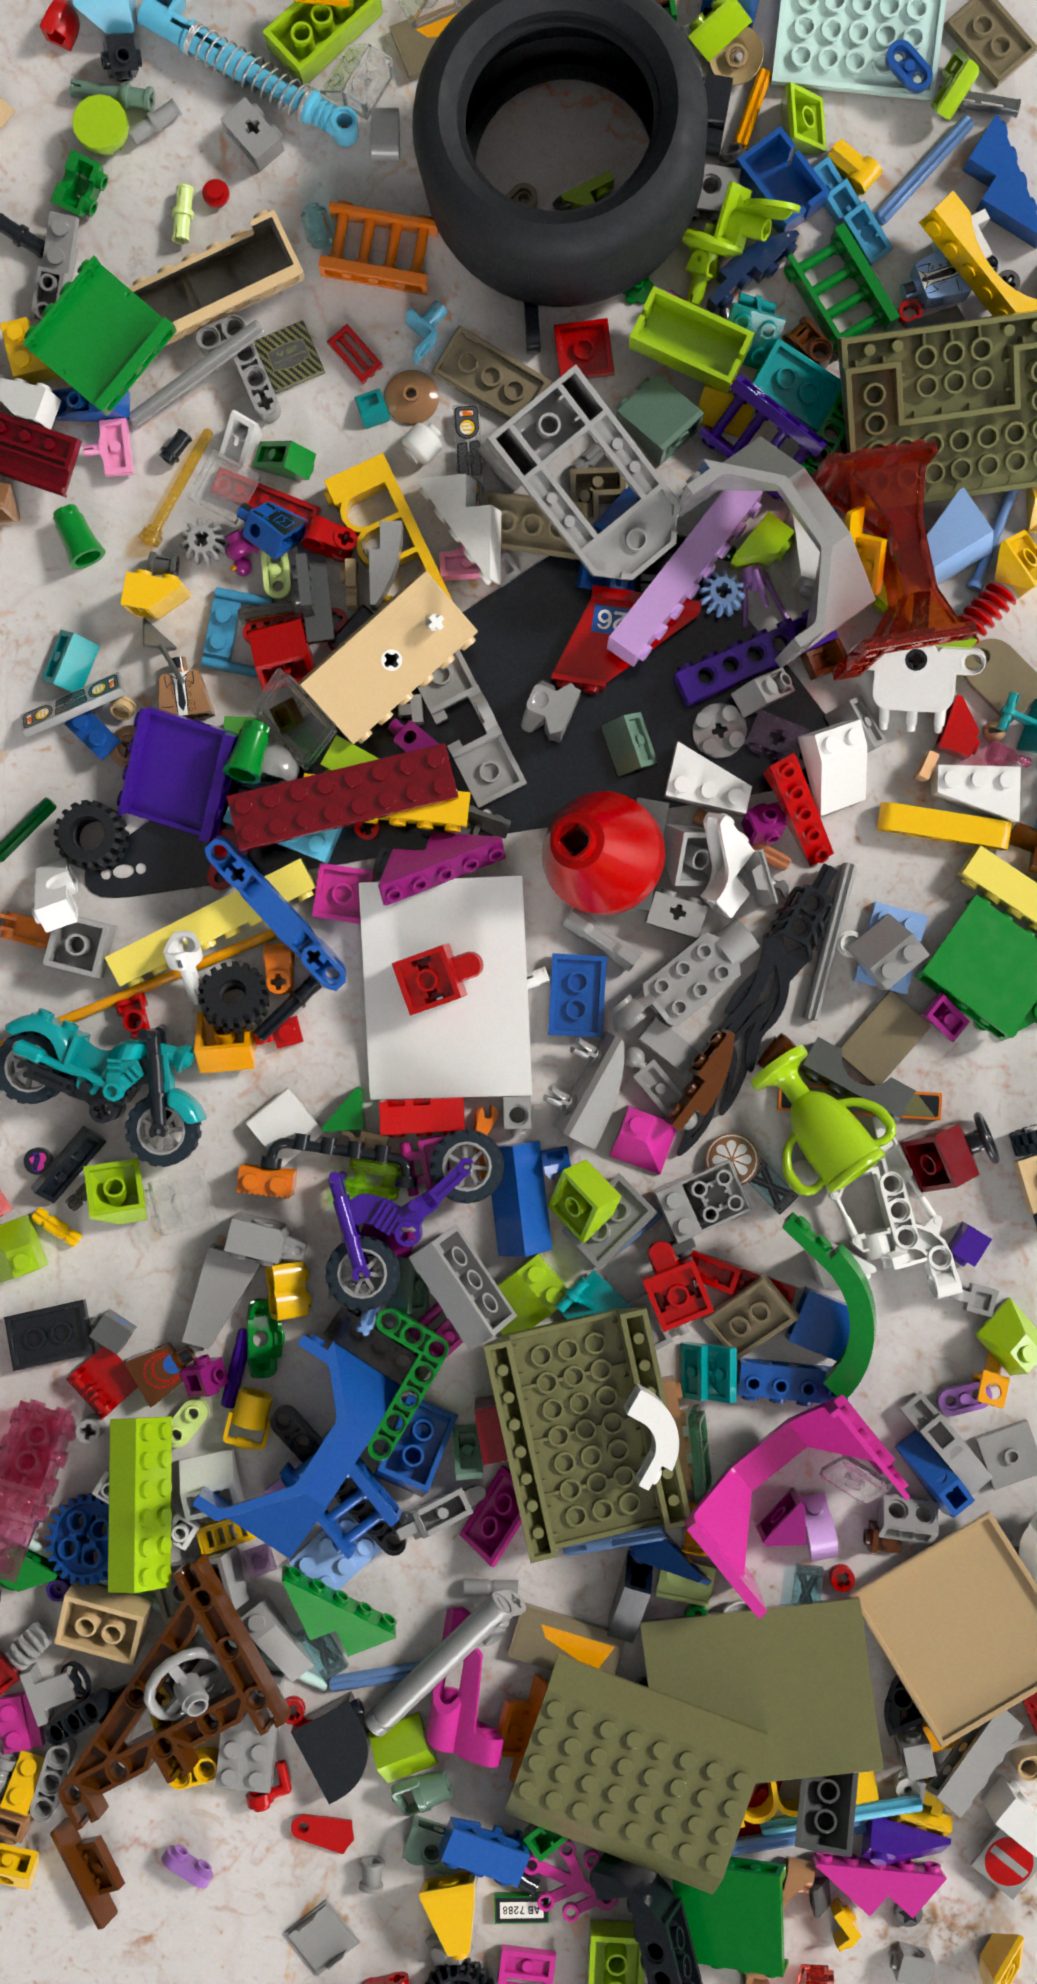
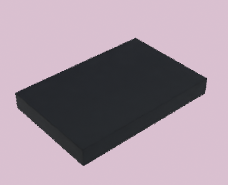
[4,1299,95,1371]

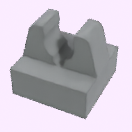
[397,694,425,726]

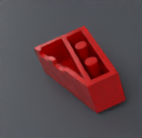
[379,1097,465,1138]

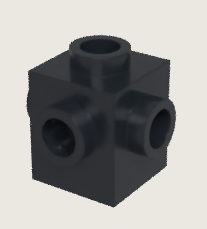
[100,34,142,82]

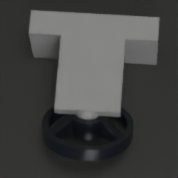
[20,1661,92,1727]

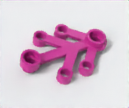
[524,1839,619,1922]

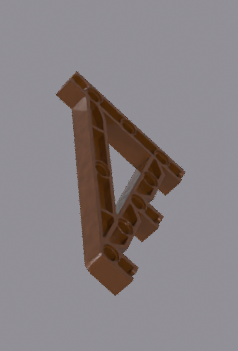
[58,1553,292,1831]

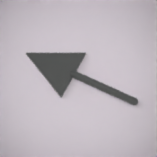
[143,618,185,684]

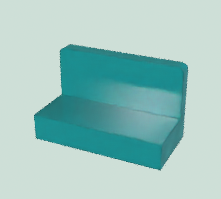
[40,630,100,692]

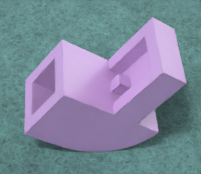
[800,1493,838,1562]

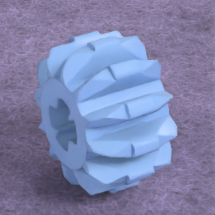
[698,570,745,618]

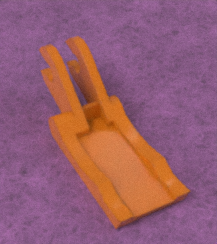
[0,911,51,949]
[473,1105,498,1182]

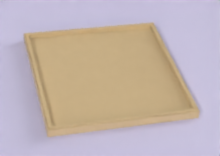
[849,1510,1037,1748]

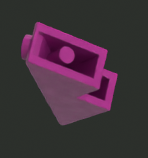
[378,832,506,905]

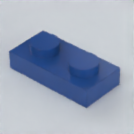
[64,711,121,761]

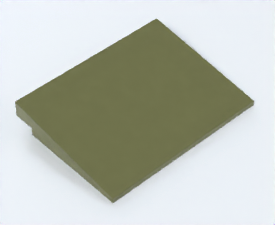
[837,310,1037,511]
[640,1596,884,1783]

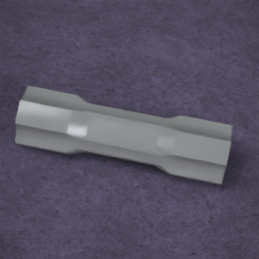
[563,908,643,972]

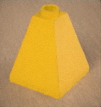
[419,1871,478,1961]

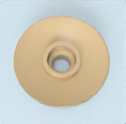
[710,26,764,85]

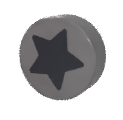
[894,1903,923,1927]

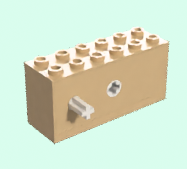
[298,571,478,744]

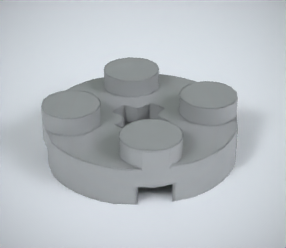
[692,703,747,759]

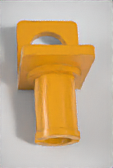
[972,1350,1010,1409]

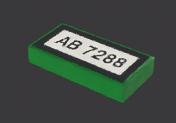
[494,1892,549,1924]

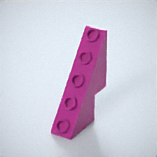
[811,1852,947,1918]

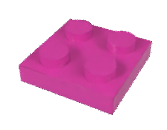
[312,863,375,924]

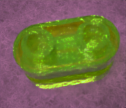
[345,1158,402,1201]

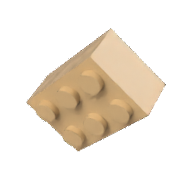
[54,1582,154,1666]

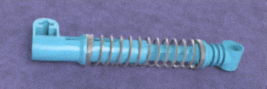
[137,0,359,147]

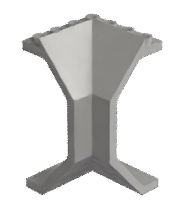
[678,436,876,668]

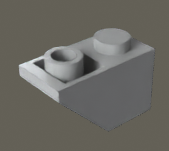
[731,667,796,718]

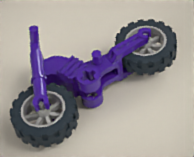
[325,1130,504,1311]

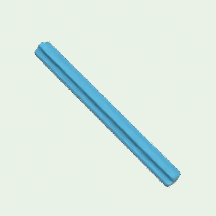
[760,1794,923,1836]

